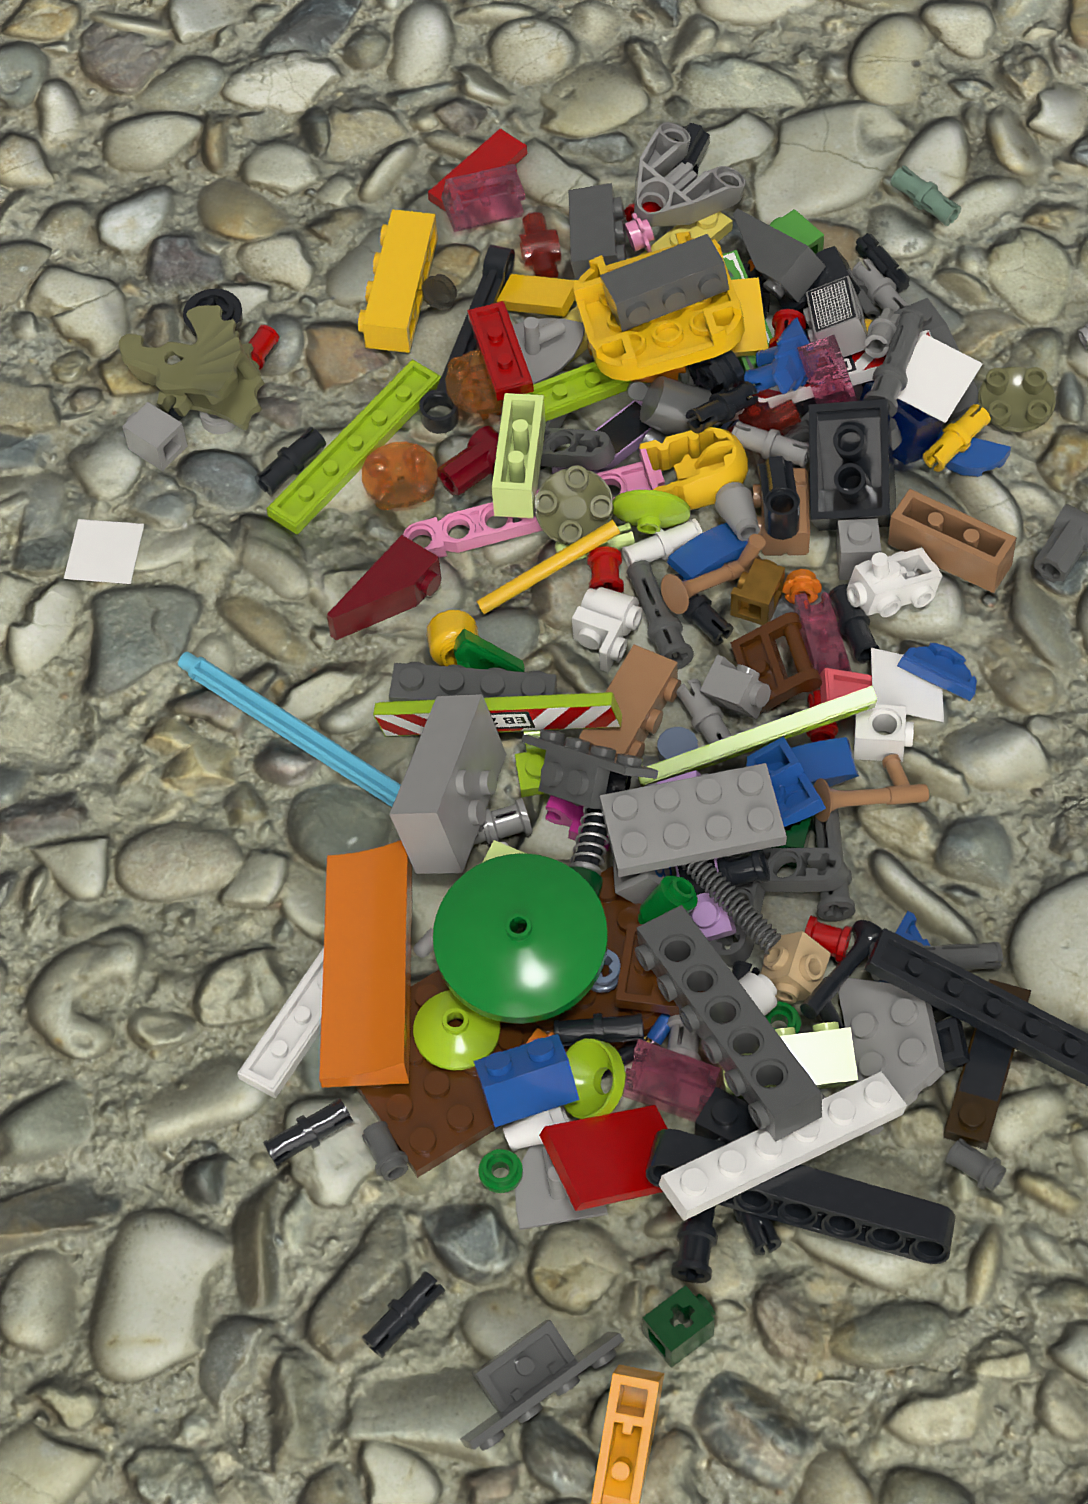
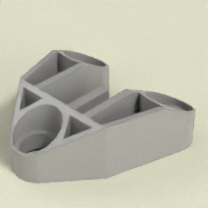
[634,122,746,227]

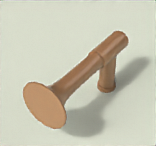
[661,534,766,614]
[814,754,929,822]

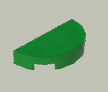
[454,629,525,672]

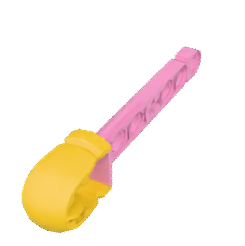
[403,427,748,558]

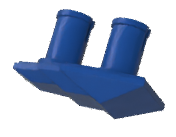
[744,318,818,394]

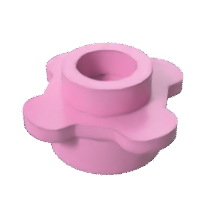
[624,213,654,253]

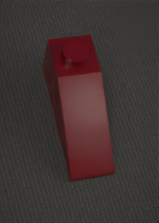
[326,535,442,640]

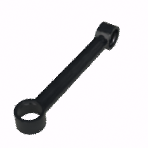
[419,244,515,434]

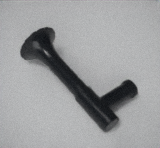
[800,920,882,1029]

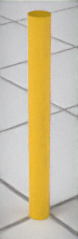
[476,520,620,615]

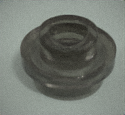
[422,274,457,311]

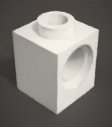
[853,704,914,762]

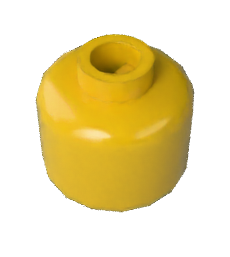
[426,610,480,666]

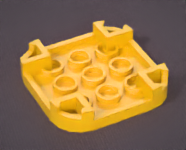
[573,231,745,381]

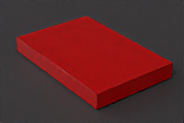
[539,1105,668,1211]

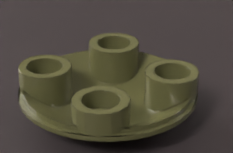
[978,367,1056,432]
[534,465,614,545]

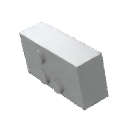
[390,694,507,874]

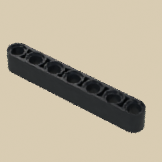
[646,1129,956,1264]

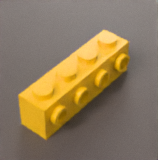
[358,209,438,353]

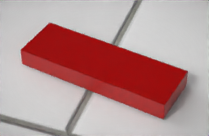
[428,129,527,218]
[467,301,534,401]

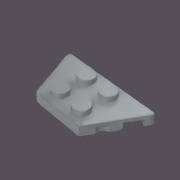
[838,978,945,1136]

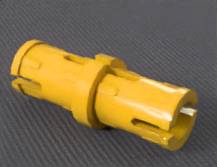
[923,404,991,472]

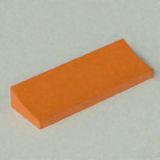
[319,840,412,1088]

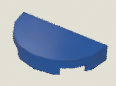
[935,429,1011,477]
[897,643,977,701]

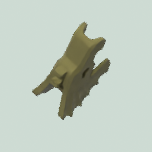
[118,305,265,430]

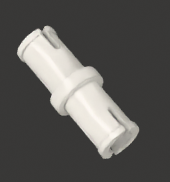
[622,518,703,567]

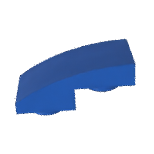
[667,523,748,580]
[791,737,859,787]

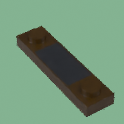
[943,979,1031,1150]

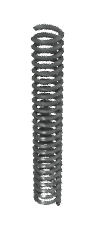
[680,860,781,955]

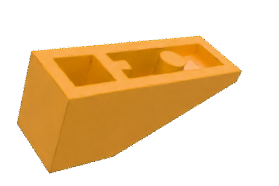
[591,1364,665,1504]

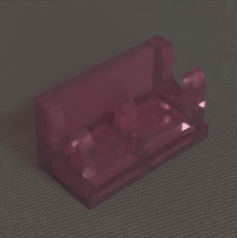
[441,164,526,232]
[797,335,857,404]
[794,592,852,674]
[623,1039,721,1122]

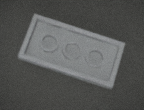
[600,763,787,877]

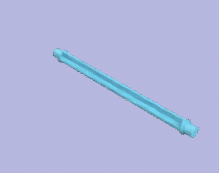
[178,651,401,807]

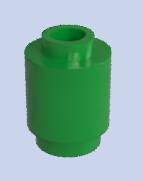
[638,875,698,924]

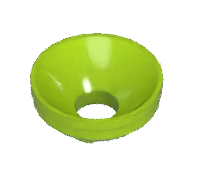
[563,1039,626,1119]

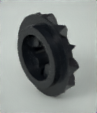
[183,289,243,336]

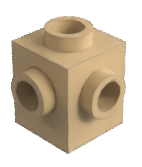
[760,931,831,1004]

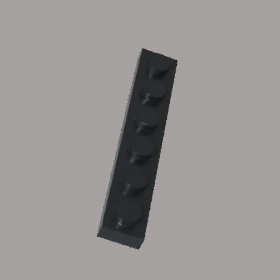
[864,928,1088,1086]

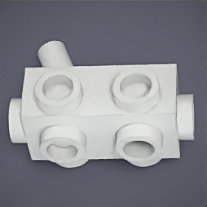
[847,547,942,617]

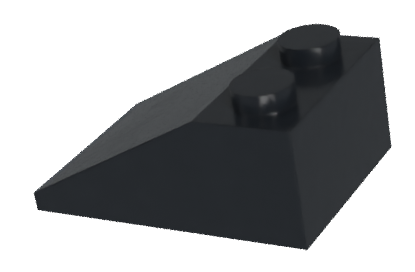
[809,399,896,531]

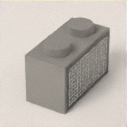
[803,275,868,363]

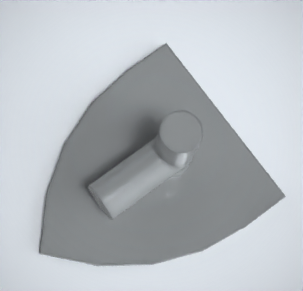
[513,317,585,384]
[515,1144,608,1230]

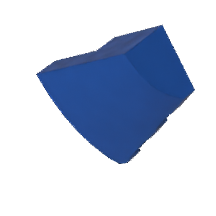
[746,736,826,827]

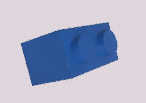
[474,1034,580,1127]

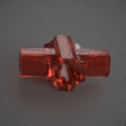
[519,212,561,278]
[725,399,802,449]

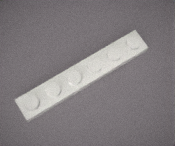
[659,1071,907,1221]

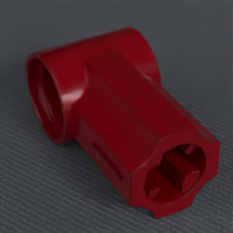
[437,425,499,496]

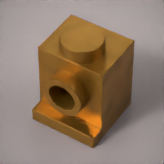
[730,558,785,625]

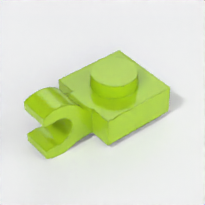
[515,730,547,797]

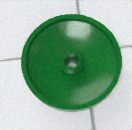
[433,853,608,1023]

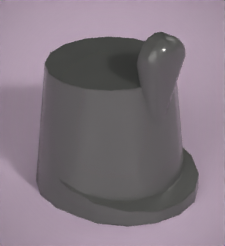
[627,376,712,436]

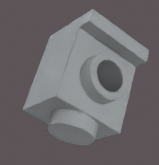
[700,655,771,719]

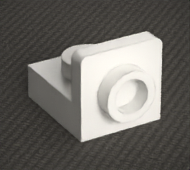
[572,606,627,673]

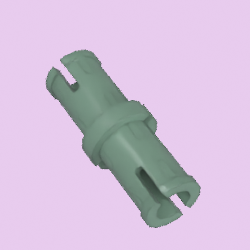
[890,165,961,226]

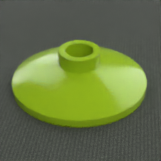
[612,490,690,534]
[413,990,500,1070]

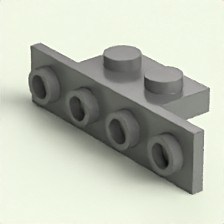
[522,729,658,809]
[460,1320,625,1451]

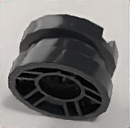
[688,350,744,395]

